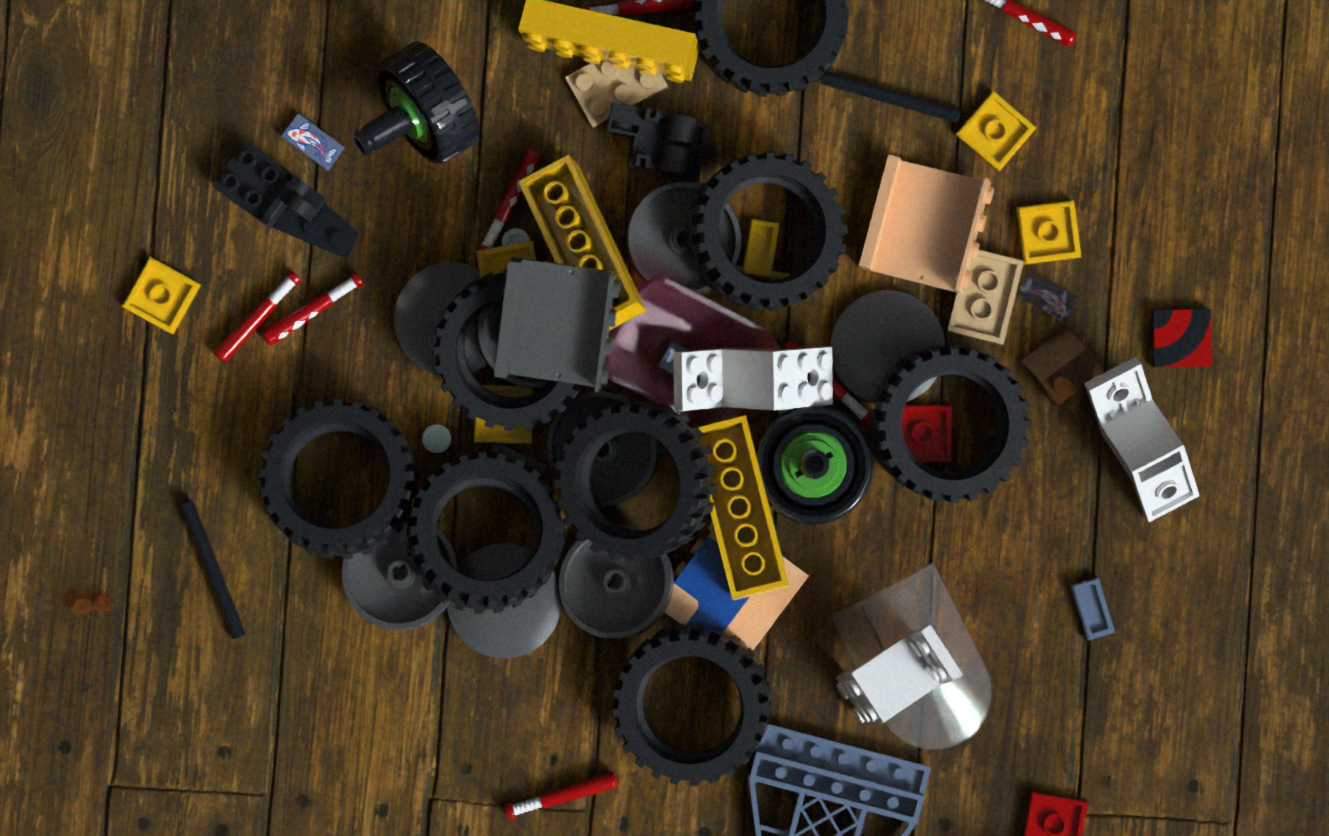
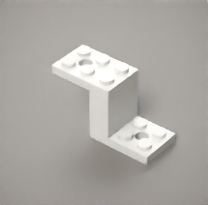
[673,347,833,411]
[1084,357,1200,522]
[836,625,963,726]

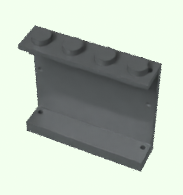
[494,257,621,392]

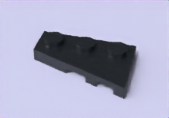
[272,203,359,260]

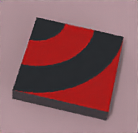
[1152,309,1212,368]

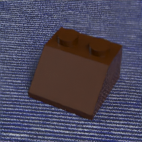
[1021,326,1104,407]

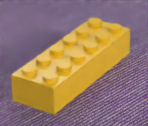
[518,0,700,83]
[518,154,647,330]
[694,415,790,601]

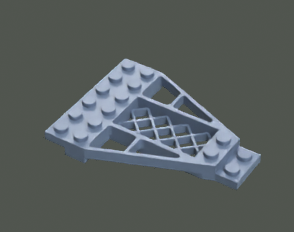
[749,724,931,836]

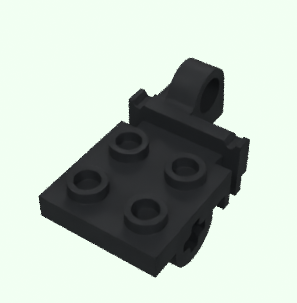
[605,102,710,180]
[212,140,327,229]

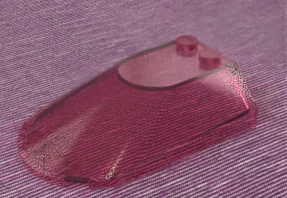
[605,273,781,426]

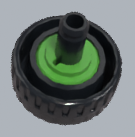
[353,42,480,164]
[755,405,873,525]

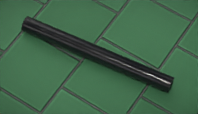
[820,71,962,123]
[180,501,246,639]

